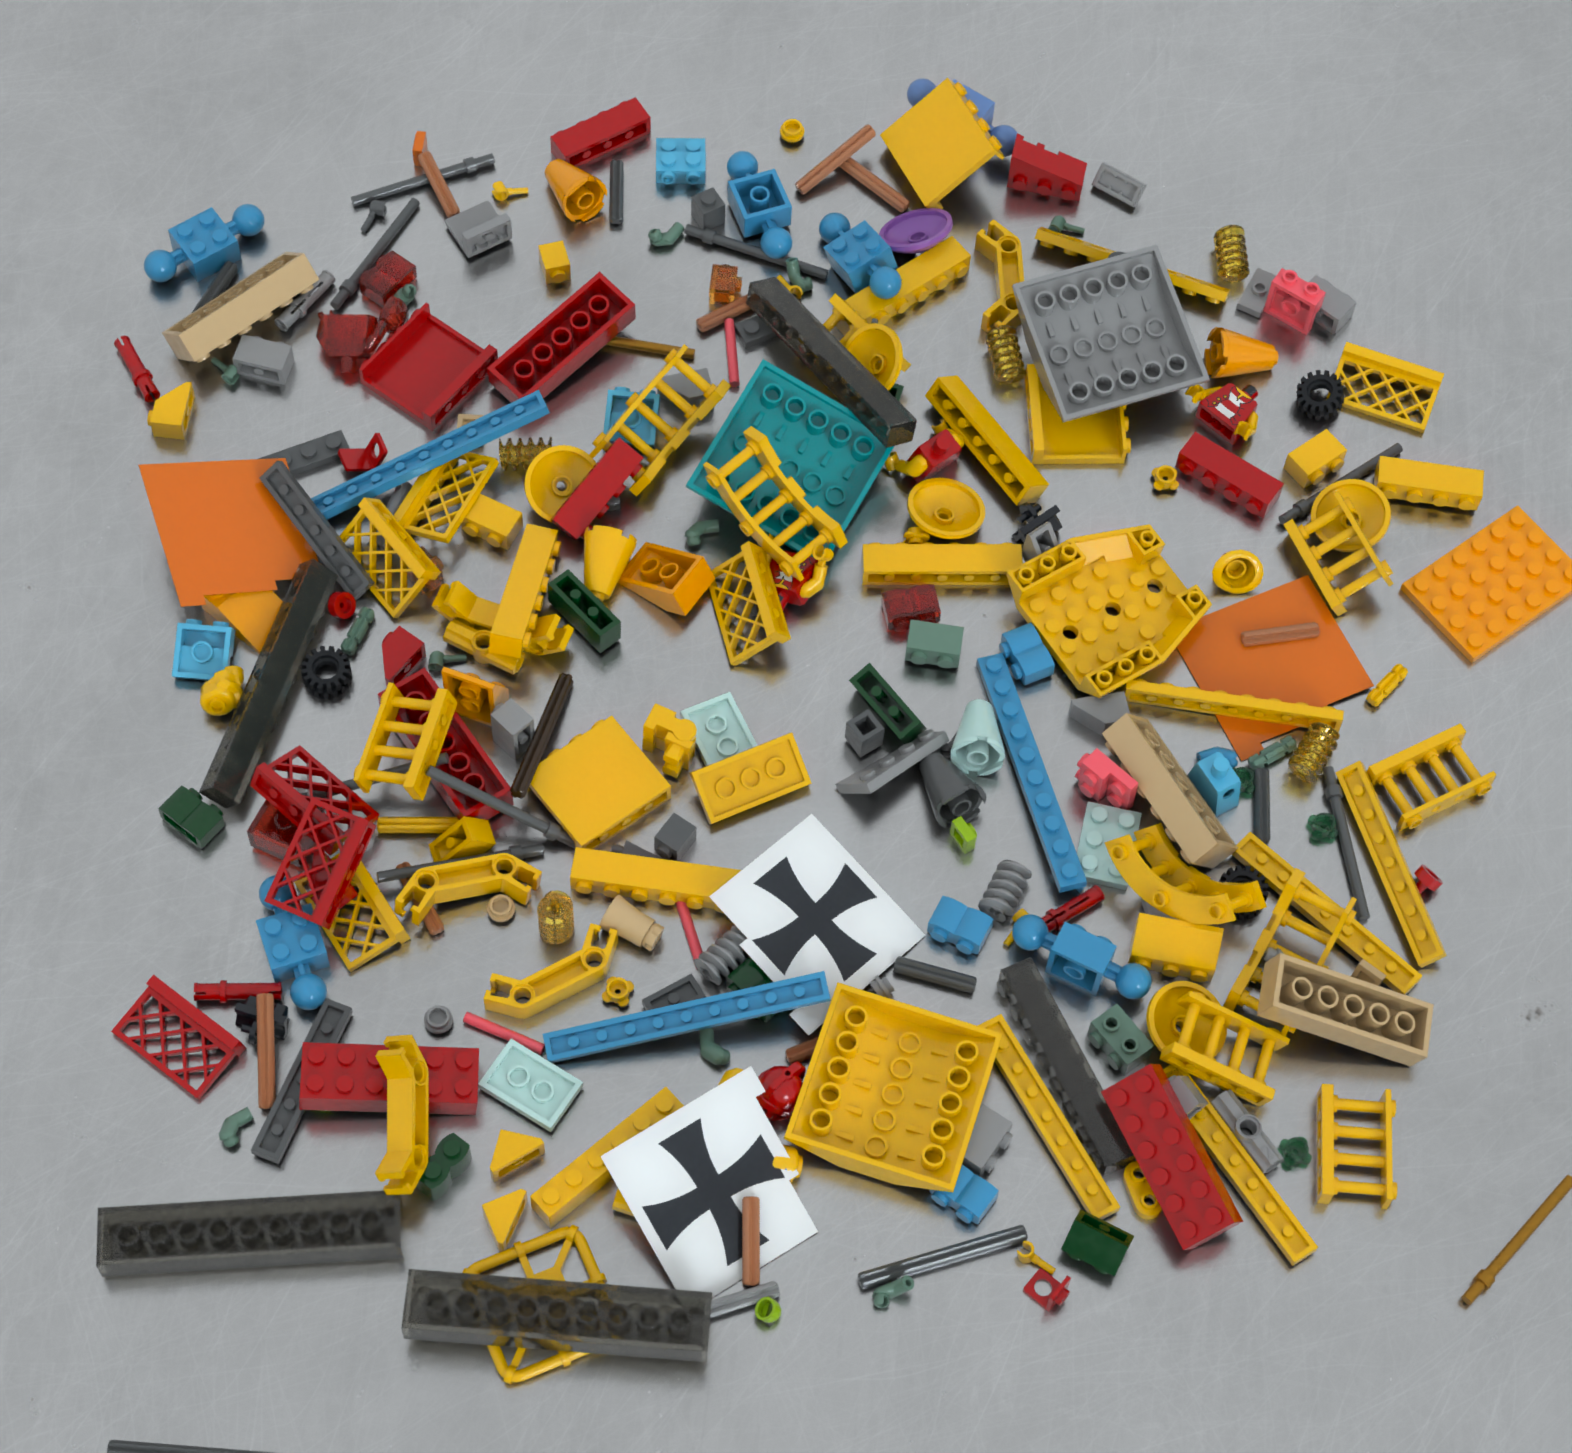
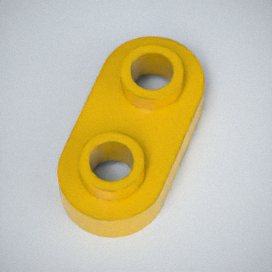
[1122,1161,1162,1220]

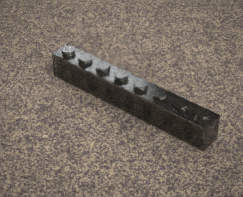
[997,957,1136,1177]

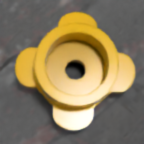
[1151,465,1179,491]
[903,527,930,544]
[602,976,634,1007]

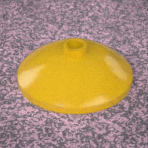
[839,323,903,401]
[524,445,596,523]
[907,478,985,539]
[1311,479,1391,552]
[1146,981,1227,1057]

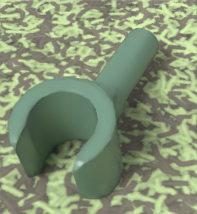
[1048,215,1085,234]
[211,357,240,385]
[428,651,467,671]

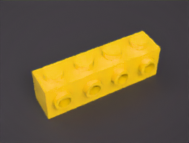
[1374,456,1484,511]

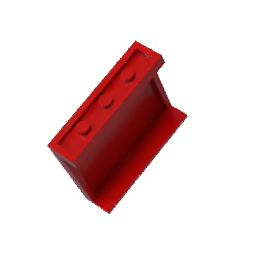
[359,303,498,431]

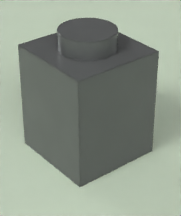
[691,187,725,229]
[845,709,885,757]
[654,813,697,861]

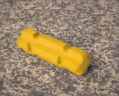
[1366,664,1408,707]

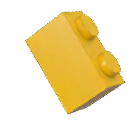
[1284,429,1347,489]
[461,494,523,550]

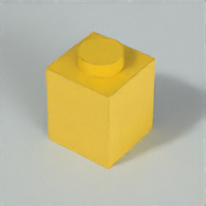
[538,240,571,284]

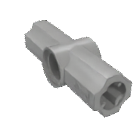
[1211,1089,1284,1174]

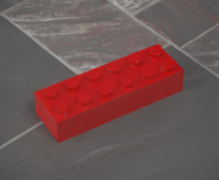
[487,272,636,403]
[378,667,514,820]
[299,1042,479,1115]
[1101,1064,1243,1250]

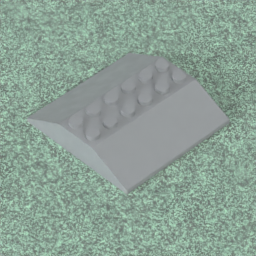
[1012,245,1210,423]

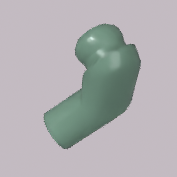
[648,222,685,247]
[786,257,813,293]
[392,284,417,320]
[685,519,719,546]
[699,1028,731,1065]
[219,1107,254,1147]
[872,1275,914,1308]

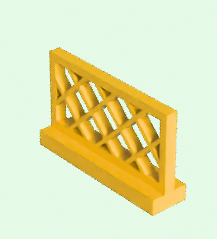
[1326,342,1444,433]
[394,452,499,544]
[339,497,441,618]
[709,541,791,666]
[294,853,411,972]

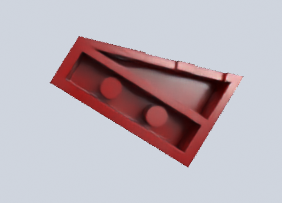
[1007,133,1087,201]

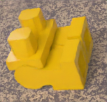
[642,703,697,778]

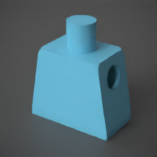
[1187,752,1241,817]

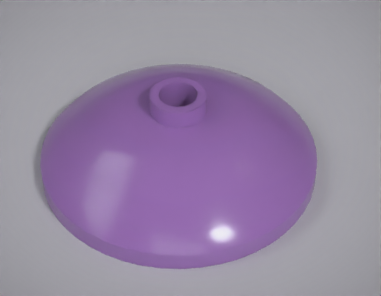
[879,208,953,254]

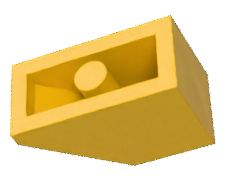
[147,382,195,440]
[429,816,496,862]

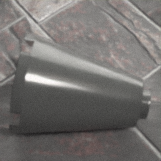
[919,752,986,827]

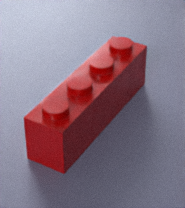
[550,97,651,167]
[1175,432,1284,519]
[550,437,643,540]

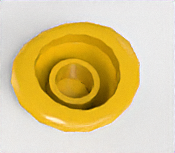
[1212,549,1264,594]

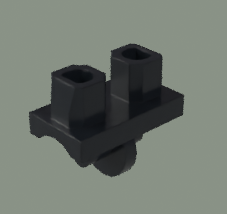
[1012,502,1062,543]
[234,995,288,1044]

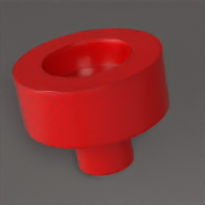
[328,591,356,619]
[1414,864,1443,894]

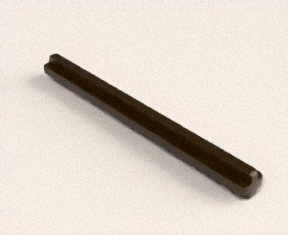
[510,673,574,799]

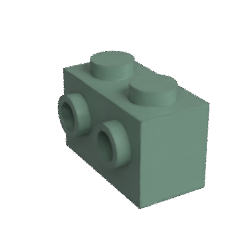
[905,620,964,668]
[1088,1004,1154,1076]

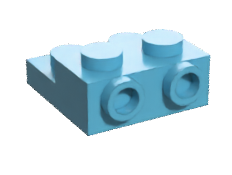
[656,138,706,185]
[603,387,661,447]
[172,619,236,681]

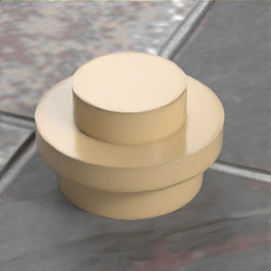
[487,894,515,922]

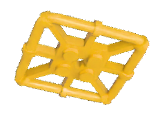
[461,1225,624,1385]

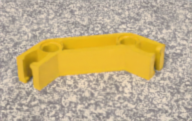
[975,219,1024,342]
[432,581,574,655]
[394,853,542,926]
[484,923,618,1019]
[375,1035,429,1195]

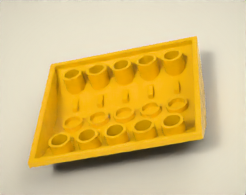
[784,982,1003,1193]

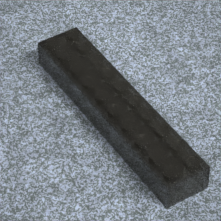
[96,1190,404,1277]
[401,1269,712,1362]

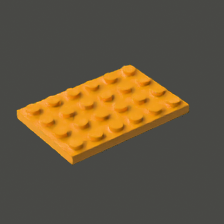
[1400,505,1572,663]

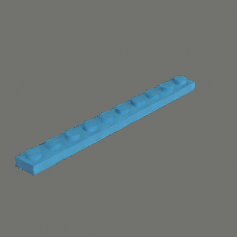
[311,390,550,519]
[976,653,1087,893]
[543,971,831,1063]

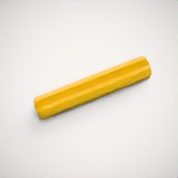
[377,817,459,833]

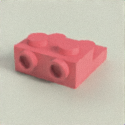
[1263,268,1326,335]
[1075,748,1138,810]

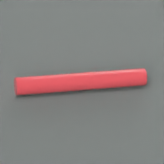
[724,318,740,387]
[675,901,703,969]
[463,1012,545,1055]

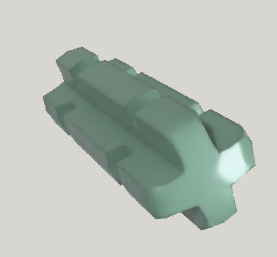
[341,607,375,656]
[1247,735,1297,771]

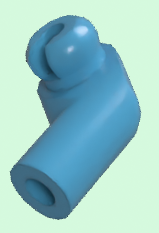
[1196,746,1238,768]

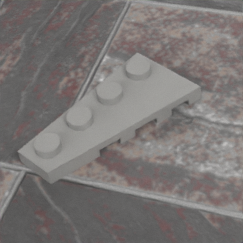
[835,729,949,794]

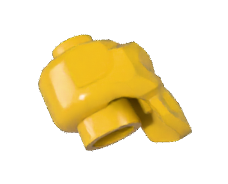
[200,666,244,716]

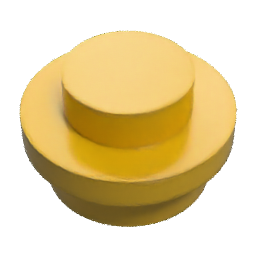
[780,119,804,143]

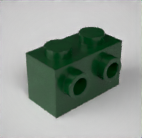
[1061,1209,1134,1277]

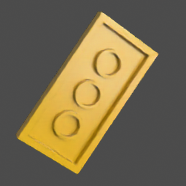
[690,732,812,824]

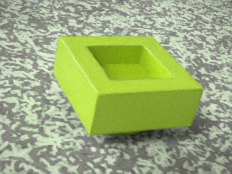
[950,816,977,854]

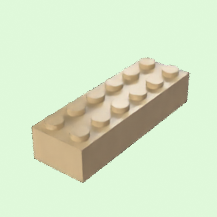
[162,252,319,363]
[1102,713,1238,869]
[1257,953,1434,1066]

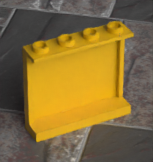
[880,78,1005,209]
[1024,364,1131,464]
[529,715,671,850]

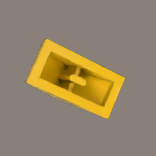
[490,1129,545,1182]
[482,1189,528,1252]

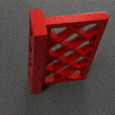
[250,745,380,856]
[264,797,377,930]
[111,975,246,1100]

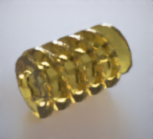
[1213,225,1250,282]
[985,325,1027,384]
[499,437,552,471]
[1288,722,1340,784]
[537,890,574,944]

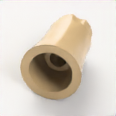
[599,894,665,951]

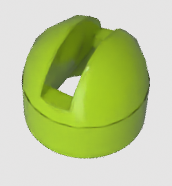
[755,1297,782,1323]

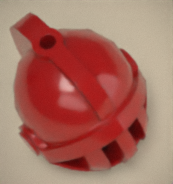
[756,1061,806,1121]

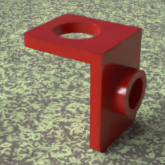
[338,433,388,472]
[1023,1268,1071,1312]

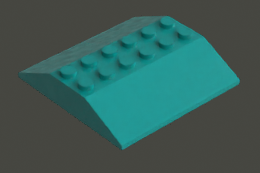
[685,359,899,557]

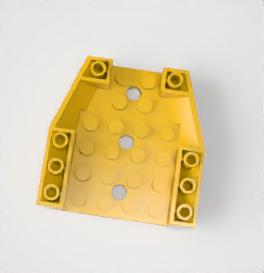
[1006,524,1212,698]

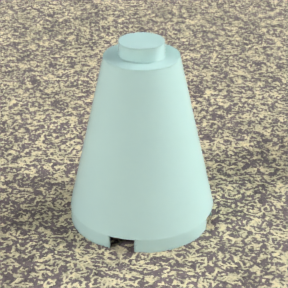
[950,699,1005,776]

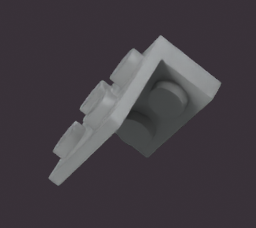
[445,201,512,258]

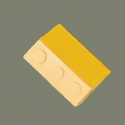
[1128,913,1224,982]

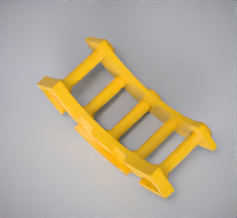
[589,344,731,497]
[703,426,848,582]
[1104,823,1267,925]
[1223,868,1357,1037]

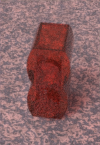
[359,251,417,308]
[881,584,941,632]

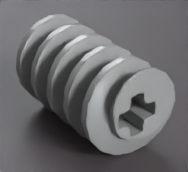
[978,860,1032,922]
[694,925,750,985]

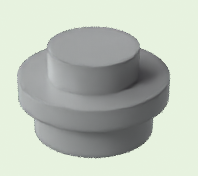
[870,975,895,999]
[424,1006,453,1034]

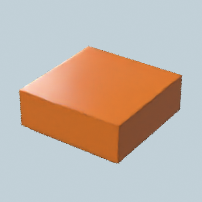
[412,131,428,167]

